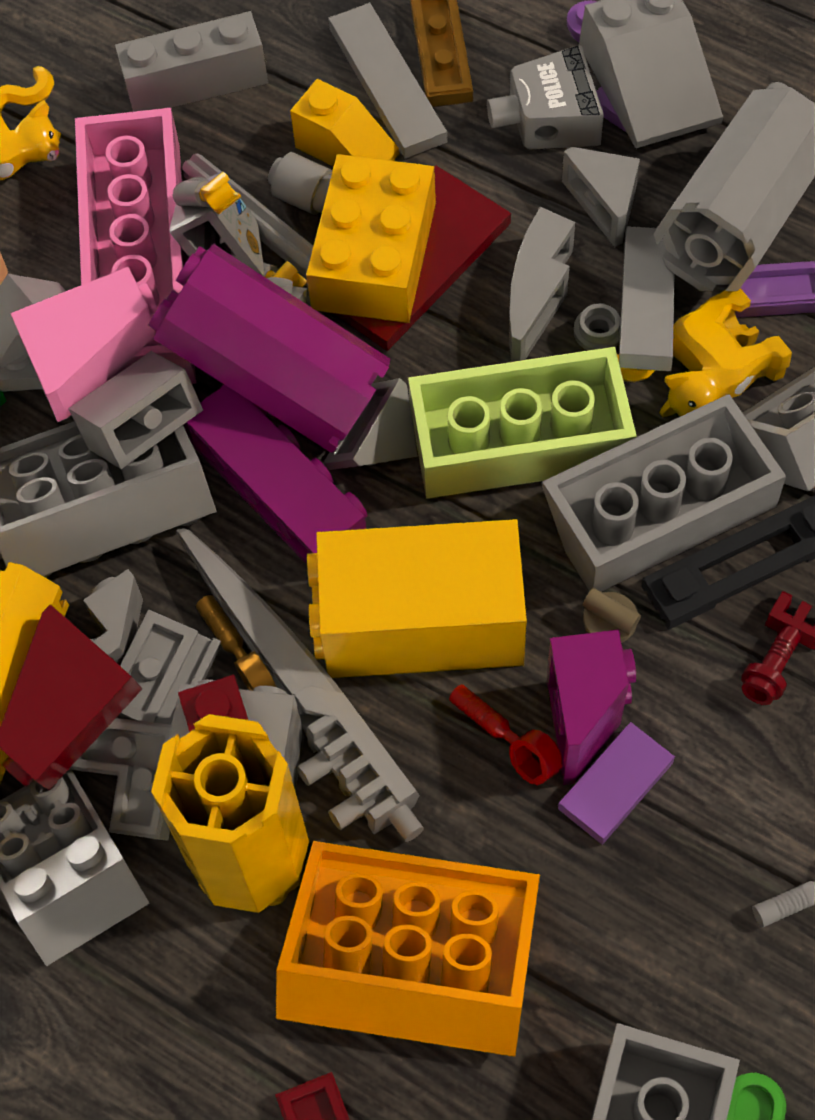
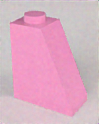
[10,267,158,422]

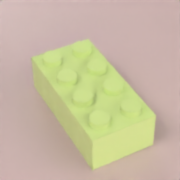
[408,347,637,499]

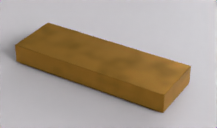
[410,0,473,107]

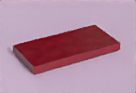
[332,165,511,351]

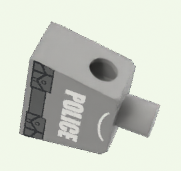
[487,45,603,149]

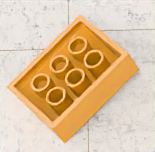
[276,841,540,1057]

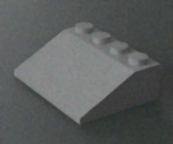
[0,421,217,578]

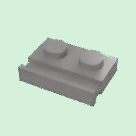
[116,609,221,725]

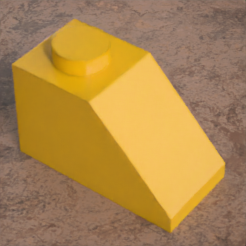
[290,79,399,167]

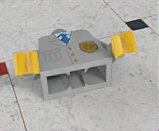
[170,172,307,287]

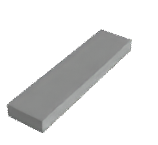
[329,3,447,159]
[619,226,674,371]

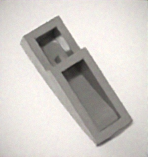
[509,207,575,362]

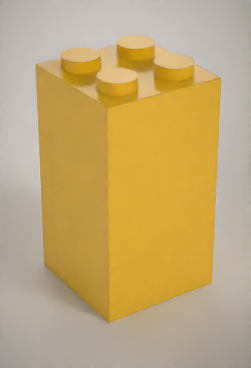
[307,519,527,678]

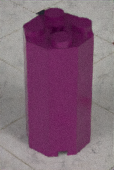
[148,244,390,453]

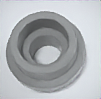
[574,304,621,351]

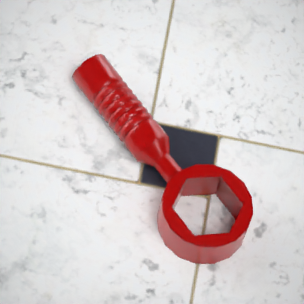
[449,684,562,785]

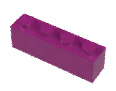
[184,385,367,565]

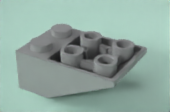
[0,769,149,966]

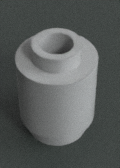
[268,152,333,215]

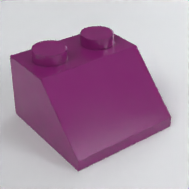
[546,629,636,785]

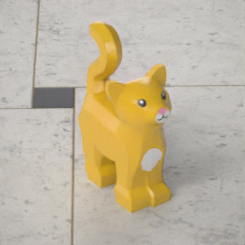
[0,66,61,181]
[617,288,792,417]

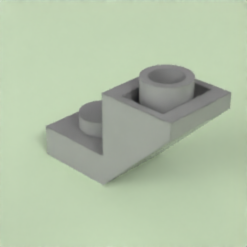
[83,569,143,665]

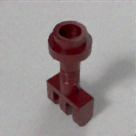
[741,591,815,705]

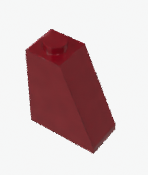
[0,604,142,790]

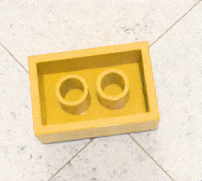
[306,154,436,323]

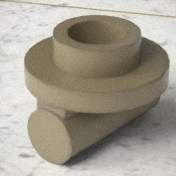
[583,588,641,643]

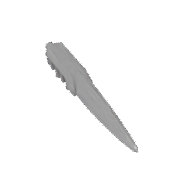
[176,528,424,842]

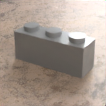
[115,11,268,112]

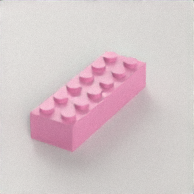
[75,108,196,384]

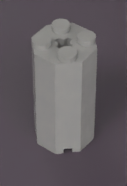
[653,82,815,291]

